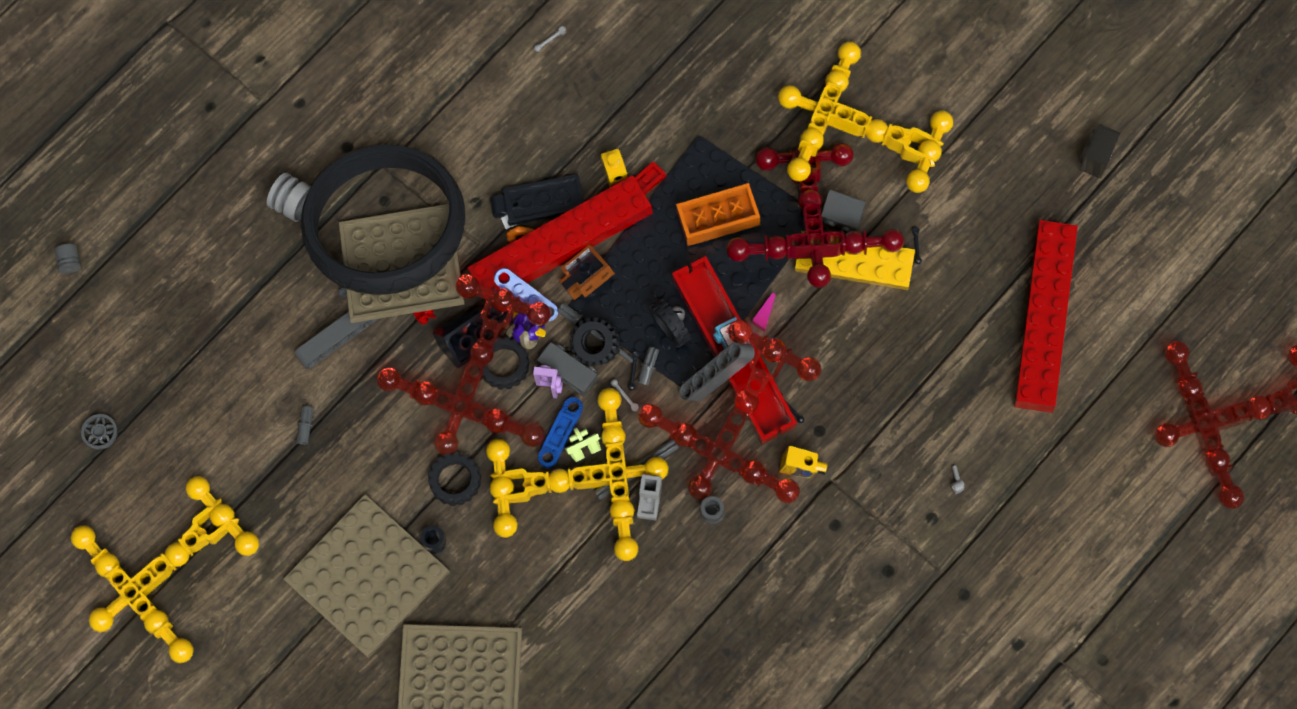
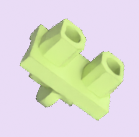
[565,427,601,462]

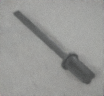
[557,303,637,365]

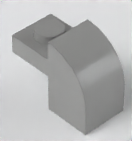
[637,474,662,521]

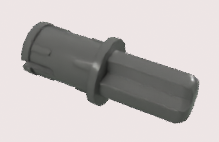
[637,347,659,386]
[296,406,314,445]

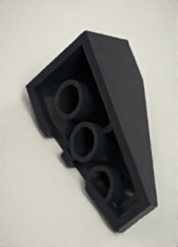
[433,296,510,369]

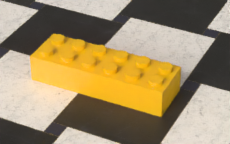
[795,231,915,290]

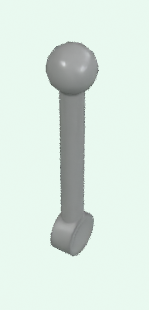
[534,26,566,52]
[610,379,639,412]

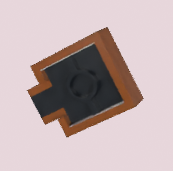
[559,244,615,300]

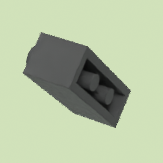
[537,342,598,397]

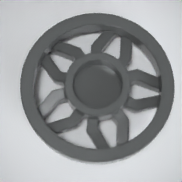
[81,414,118,450]

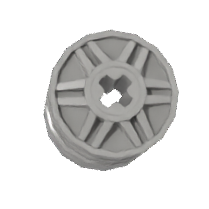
[267,173,312,222]

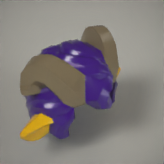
[506,312,546,349]

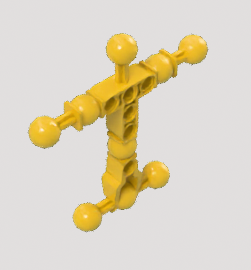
[778,41,954,193]
[486,388,669,561]
[71,476,259,663]

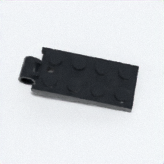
[490,174,584,226]

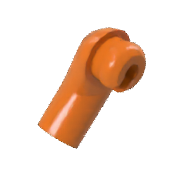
[506,226,534,243]

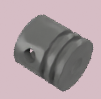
[54,244,81,274]
[701,496,724,525]

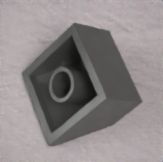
[821,190,866,234]

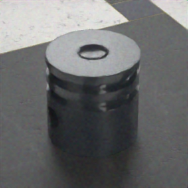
[421,526,446,554]

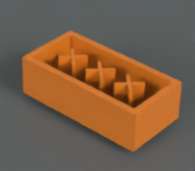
[676,183,760,246]

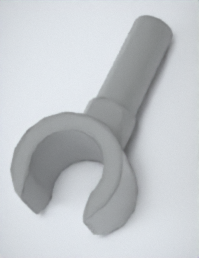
[951,466,964,494]

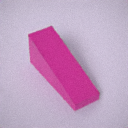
[752,293,776,332]

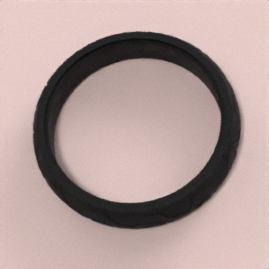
[301,145,465,295]

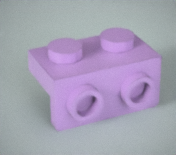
[533,365,563,399]

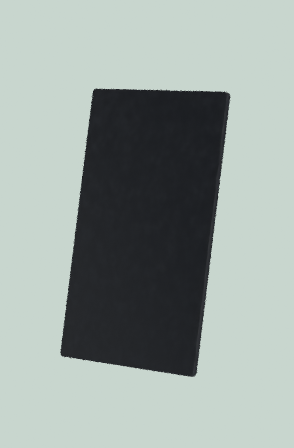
[568,136,804,387]

